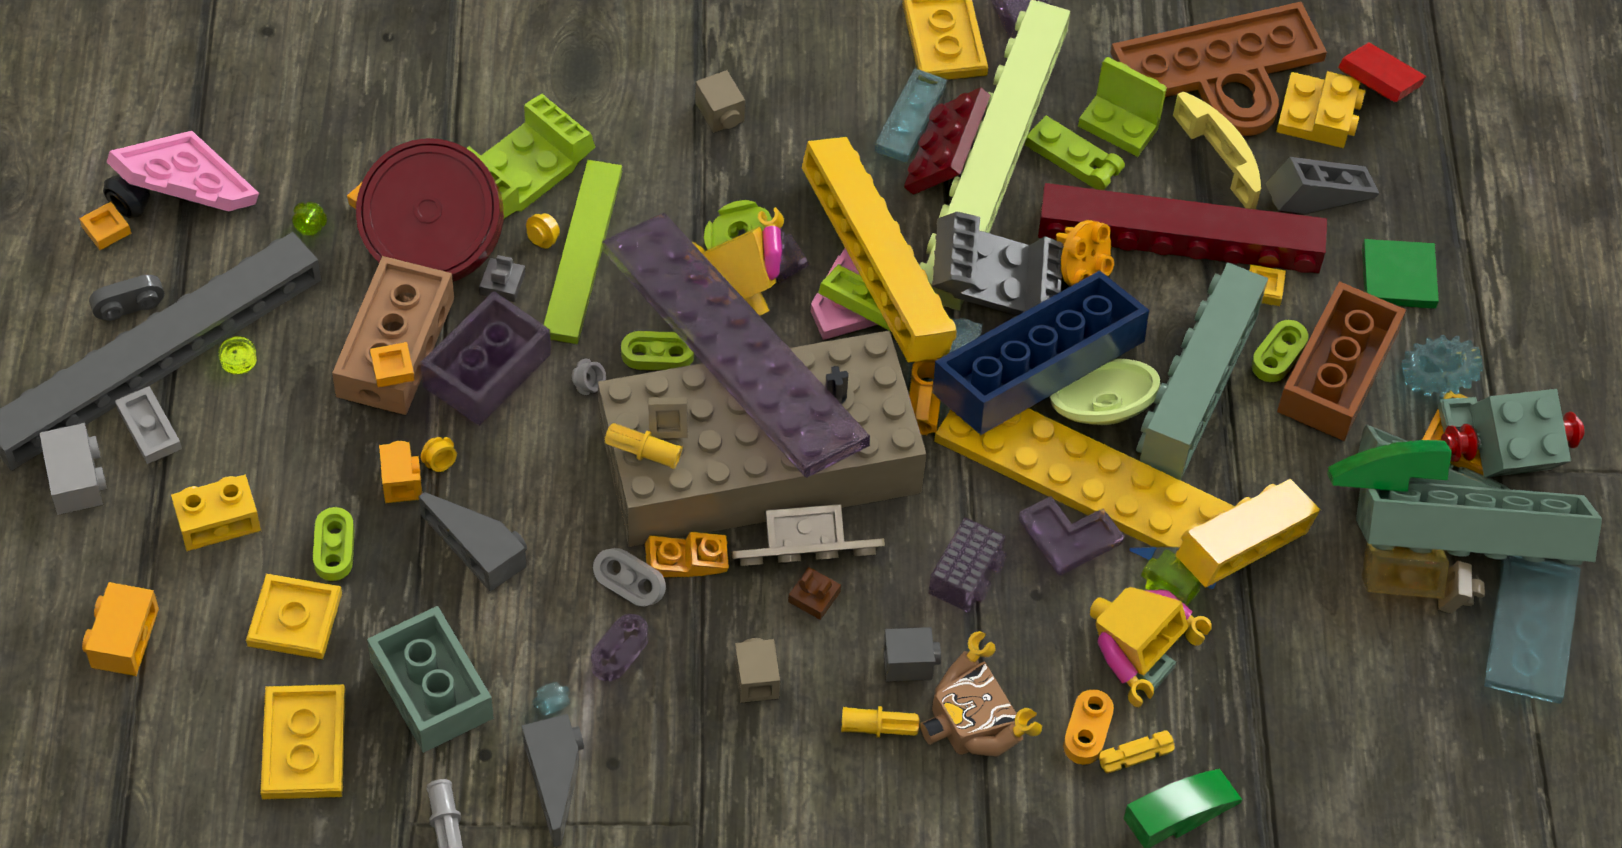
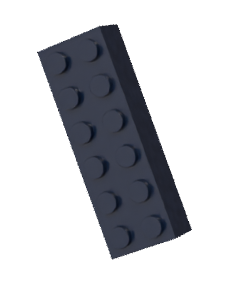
[932,271,1149,435]

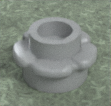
[572,359,606,395]

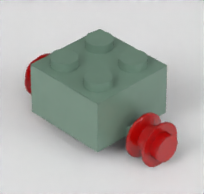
[1440,389,1584,478]

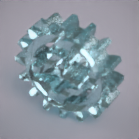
[1402,335,1483,397]

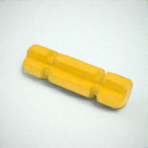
[1099,730,1175,773]

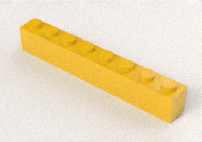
[802,137,957,363]

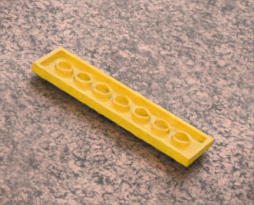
[934,408,1235,547]

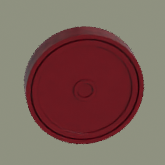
[356,138,504,282]

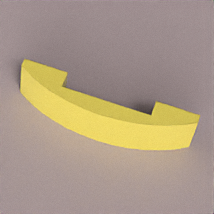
[1173,92,1261,209]

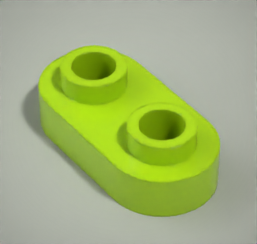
[1251,320,1309,382]
[621,331,694,370]
[313,507,355,581]

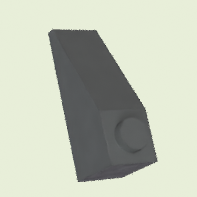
[1265,157,1380,214]
[419,492,527,592]
[522,714,584,847]

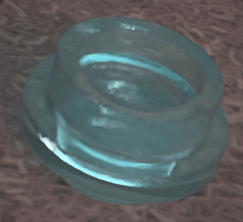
[532,682,571,715]

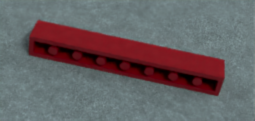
[1038,183,1327,273]

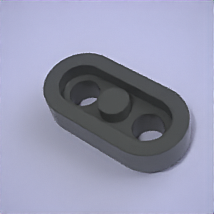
[89,275,165,321]

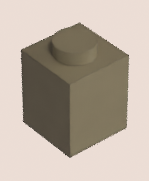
[695,70,745,133]
[735,638,780,703]

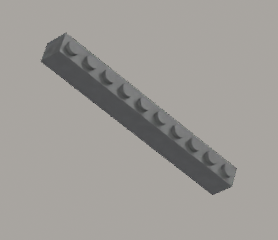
[0,232,321,471]

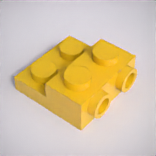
[1276,71,1365,148]

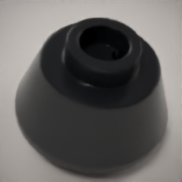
[103,174,150,218]

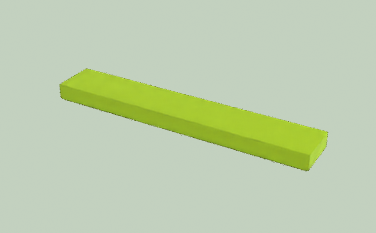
[542,160,622,344]

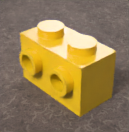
[171,474,261,551]

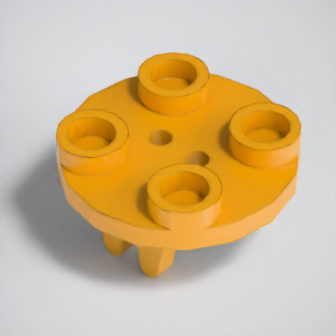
[1056,220,1114,287]

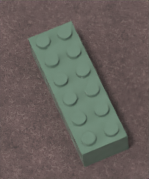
[1136,262,1268,480]
[1356,481,1602,565]

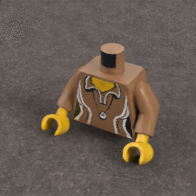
[920,631,1042,757]

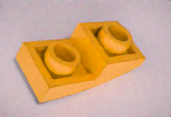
[645,532,729,577]

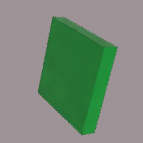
[1362,239,1439,309]

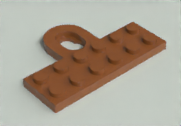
[1110,2,1327,136]

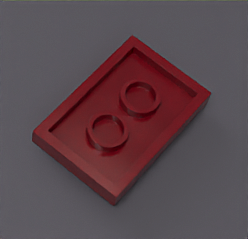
[904,87,991,195]

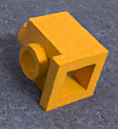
[379,441,422,503]

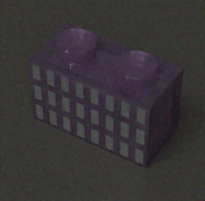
[928,517,1008,613]

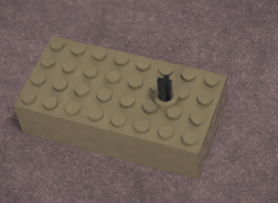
[598,330,926,547]

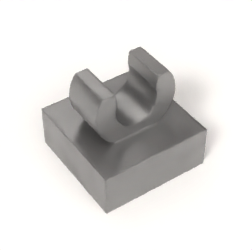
[480,255,525,302]

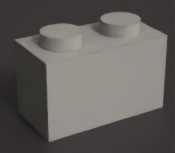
[39,423,107,515]

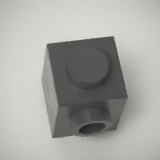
[883,627,941,682]

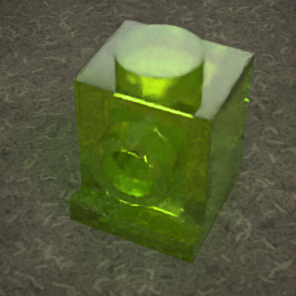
[1141,549,1201,606]

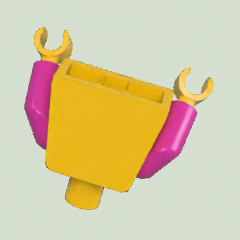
[679,207,784,319]
[1090,587,1211,708]

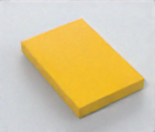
[902,0,988,82]
[261,684,345,799]

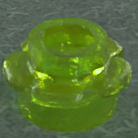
[292,202,327,235]

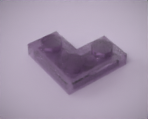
[1018,496,1124,576]

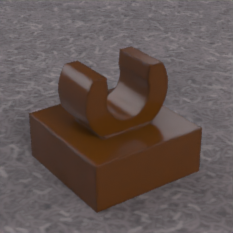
[788,567,841,620]

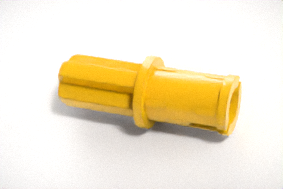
[605,423,683,469]
[841,706,920,738]

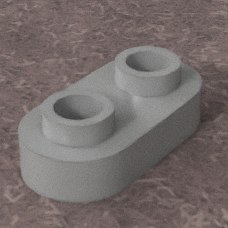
[593,548,666,606]

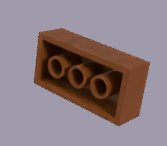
[1277,281,1406,441]

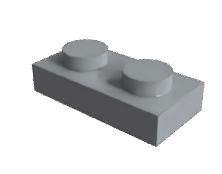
[115,386,182,464]

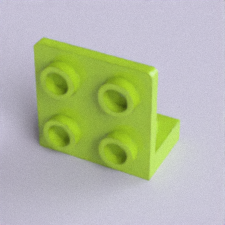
[1078,57,1167,157]

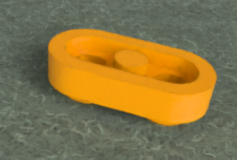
[1063,690,1114,765]

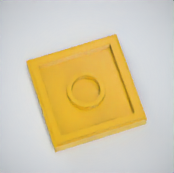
[246,574,342,659]

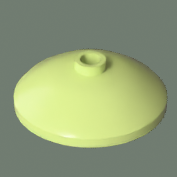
[1050,359,1161,425]

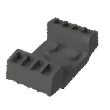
[932,212,1064,315]

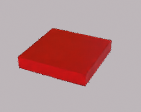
[1338,42,1426,102]

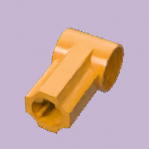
[909,359,941,436]

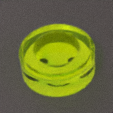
[218,337,257,374]

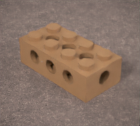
[332,256,454,415]

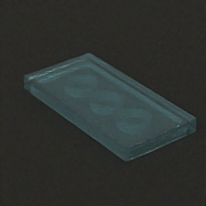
[1484,555,1581,704]

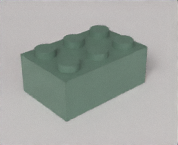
[367,606,494,753]

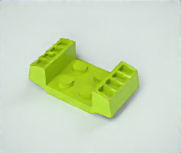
[467,94,595,219]

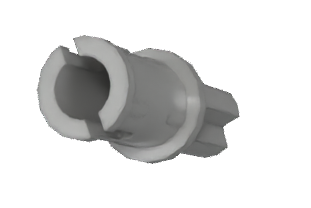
[427,779,463,848]

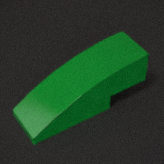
[1327,440,1452,492]
[1123,769,1242,848]

